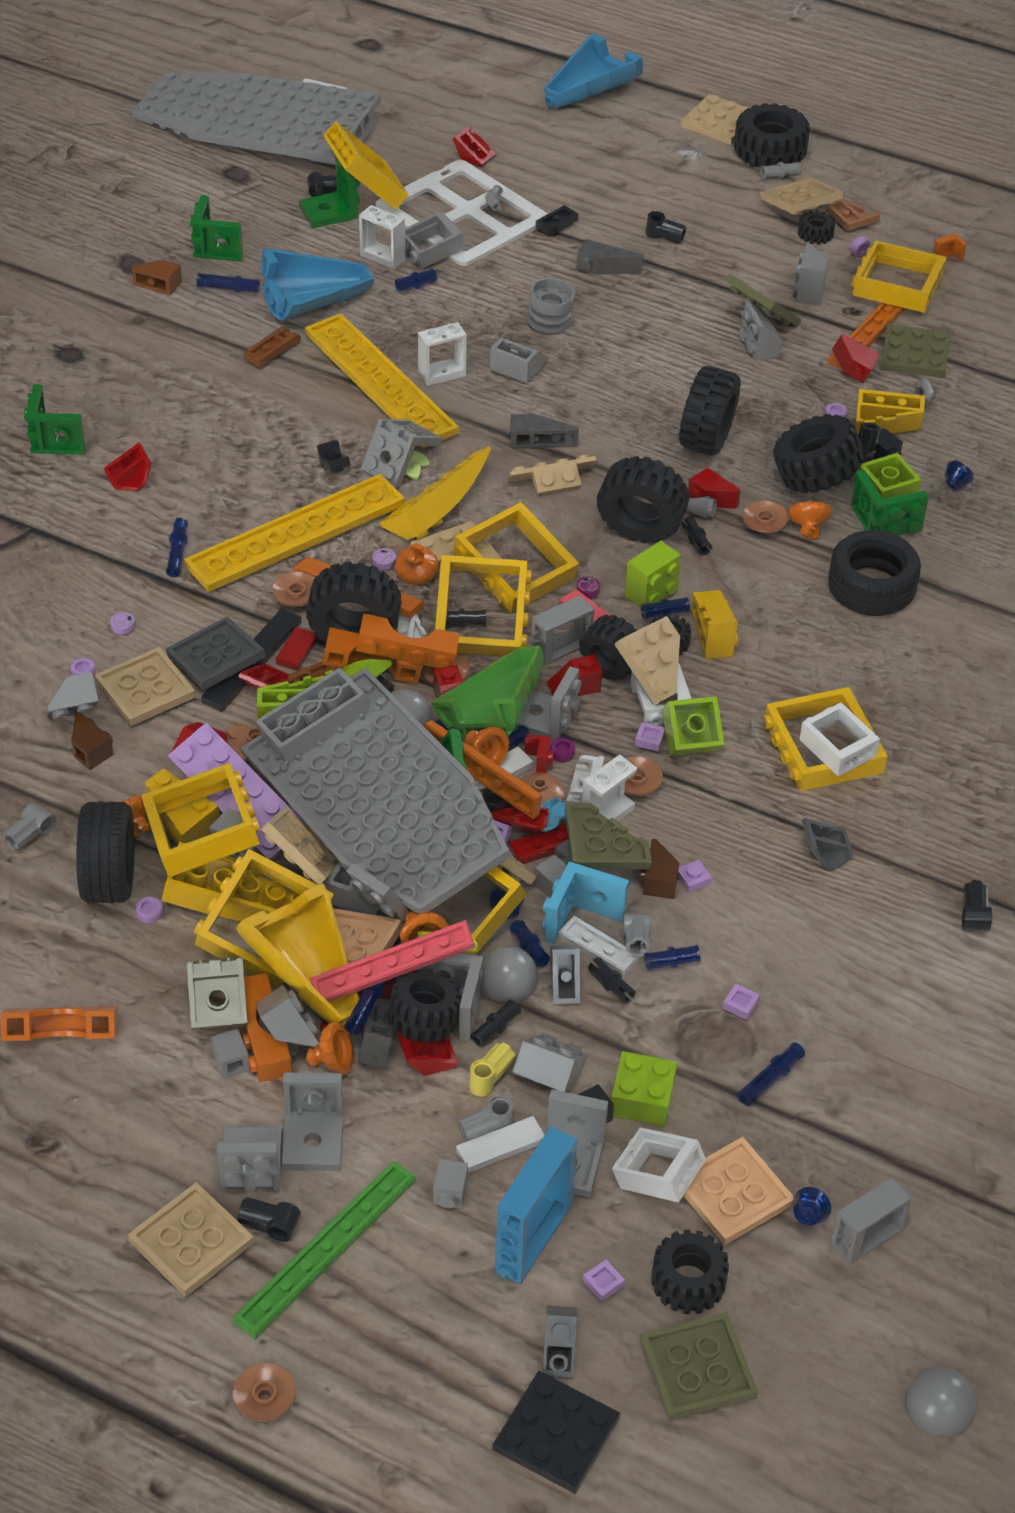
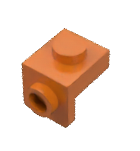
[933,233,967,260]

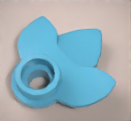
[541,798,565,832]

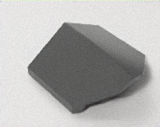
[802,818,854,870]

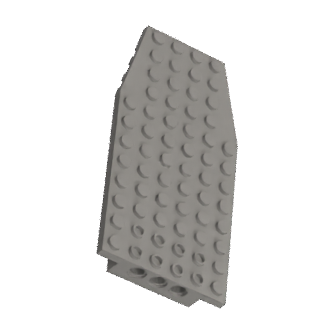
[132,72,381,165]
[240,667,511,913]

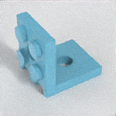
[542,862,629,944]

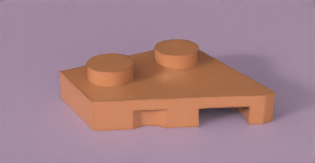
[825,199,881,231]

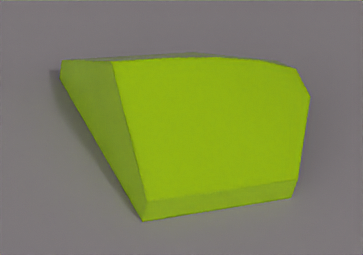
[342,659,393,678]

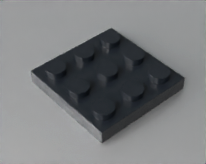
[492,1370,620,1494]

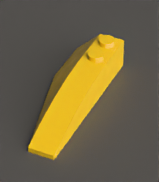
[379,446,491,540]
[161,842,300,922]

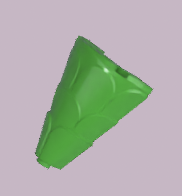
[431,646,544,740]

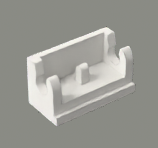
[566,755,605,803]

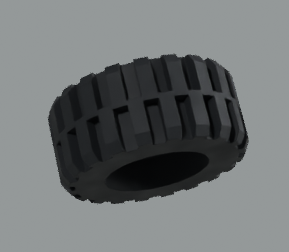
[734,103,810,168]
[679,366,741,456]
[773,414,864,493]
[596,456,689,543]
[306,561,402,644]

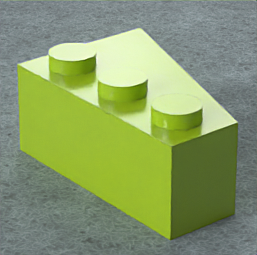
[257,670,333,719]

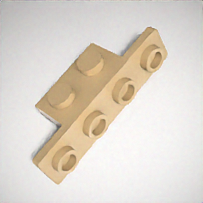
[507,455,597,496]

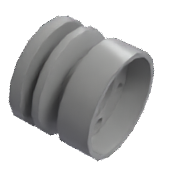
[527,278,575,334]

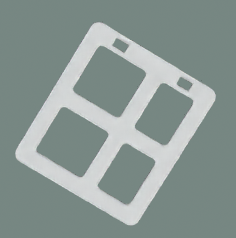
[376,160,548,266]

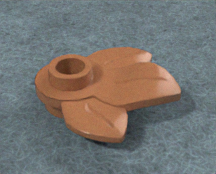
[226,725,261,761]

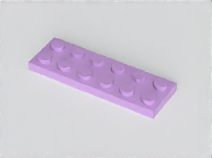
[168,723,309,861]

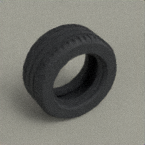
[828,530,921,616]
[76,802,134,903]

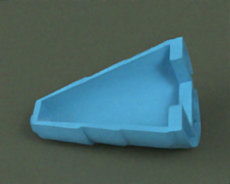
[544,33,643,108]
[261,249,374,320]

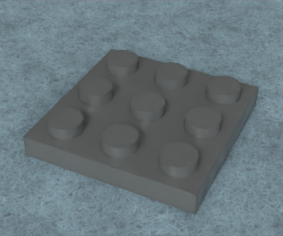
[166,616,266,690]

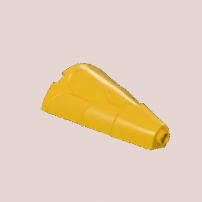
[236,883,362,1027]

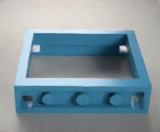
[495,1126,577,1284]

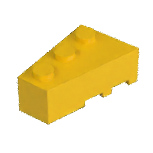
[854,389,925,435]
[691,590,738,659]
[145,768,220,843]

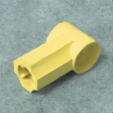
[469,1042,516,1097]

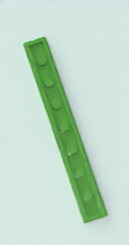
[233,1161,416,1340]

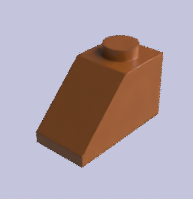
[132,260,182,295]

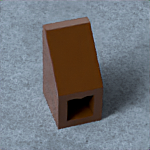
[71,712,114,770]
[639,839,679,899]

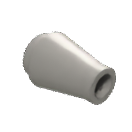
[686,496,717,519]

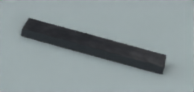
[201,608,302,711]

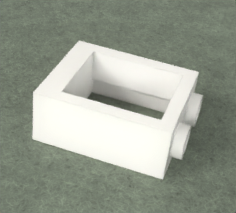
[359,205,405,270]
[418,322,467,386]
[799,702,880,776]
[612,1127,706,1202]

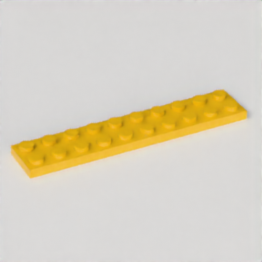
[305,313,459,449]
[184,474,405,592]

